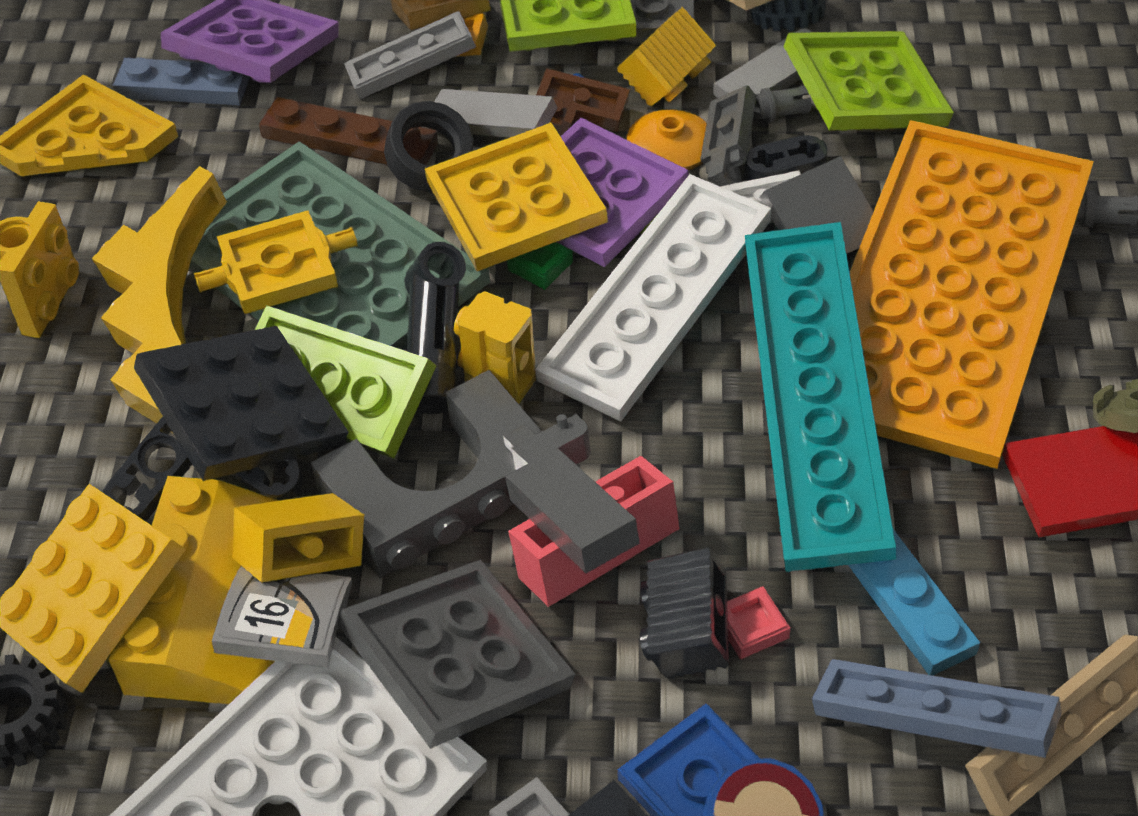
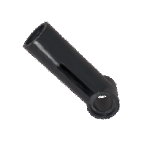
[404,242,466,414]

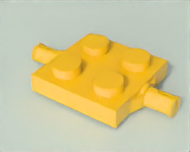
[194,210,358,314]

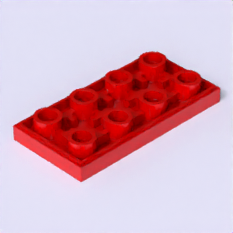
[1002,426,1138,538]

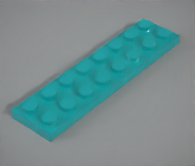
[744,222,896,572]

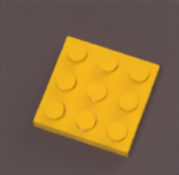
[425,123,608,271]
[0,484,186,693]

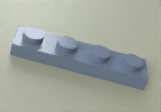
[812,659,1061,758]

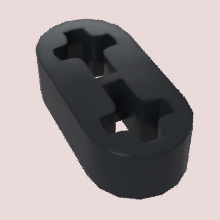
[744,135,828,181]

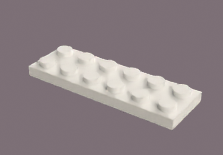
[535,174,771,421]

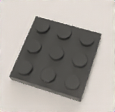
[339,560,575,749]

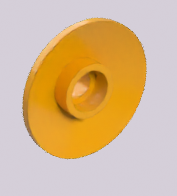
[627,109,707,170]

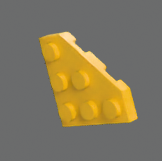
[0,74,178,176]

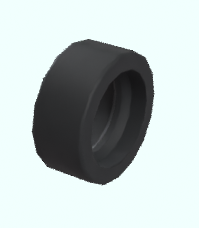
[384,101,474,192]

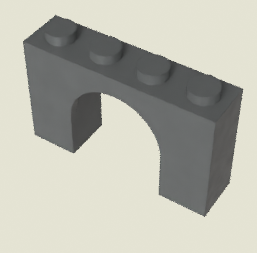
[311,370,542,578]

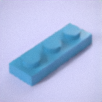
[848,529,980,676]

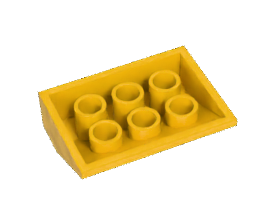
[109,476,322,704]

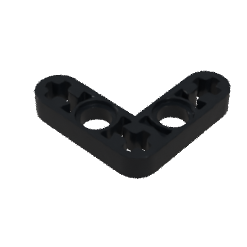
[102,416,303,521]

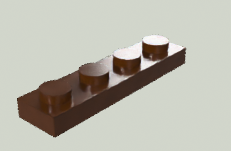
[259,97,438,165]

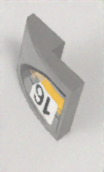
[212,566,352,668]

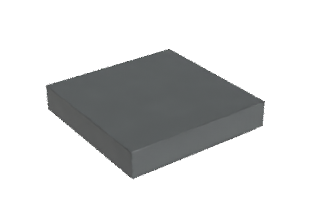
[760,156,874,257]

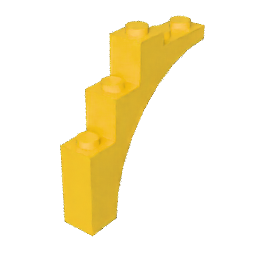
[92,166,227,433]

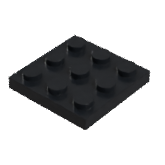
[134,326,348,481]

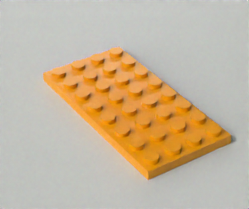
[849,120,1094,469]

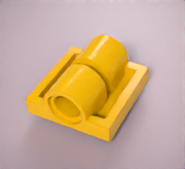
[0,201,79,338]

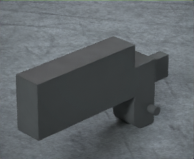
[503,414,640,573]

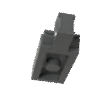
[700,85,756,187]

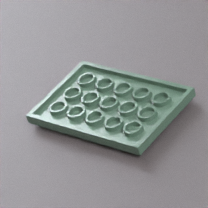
[189,142,490,350]

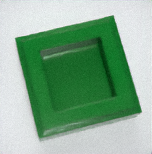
[507,242,573,290]

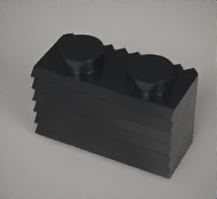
[640,547,729,679]

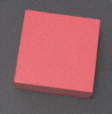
[727,586,791,660]

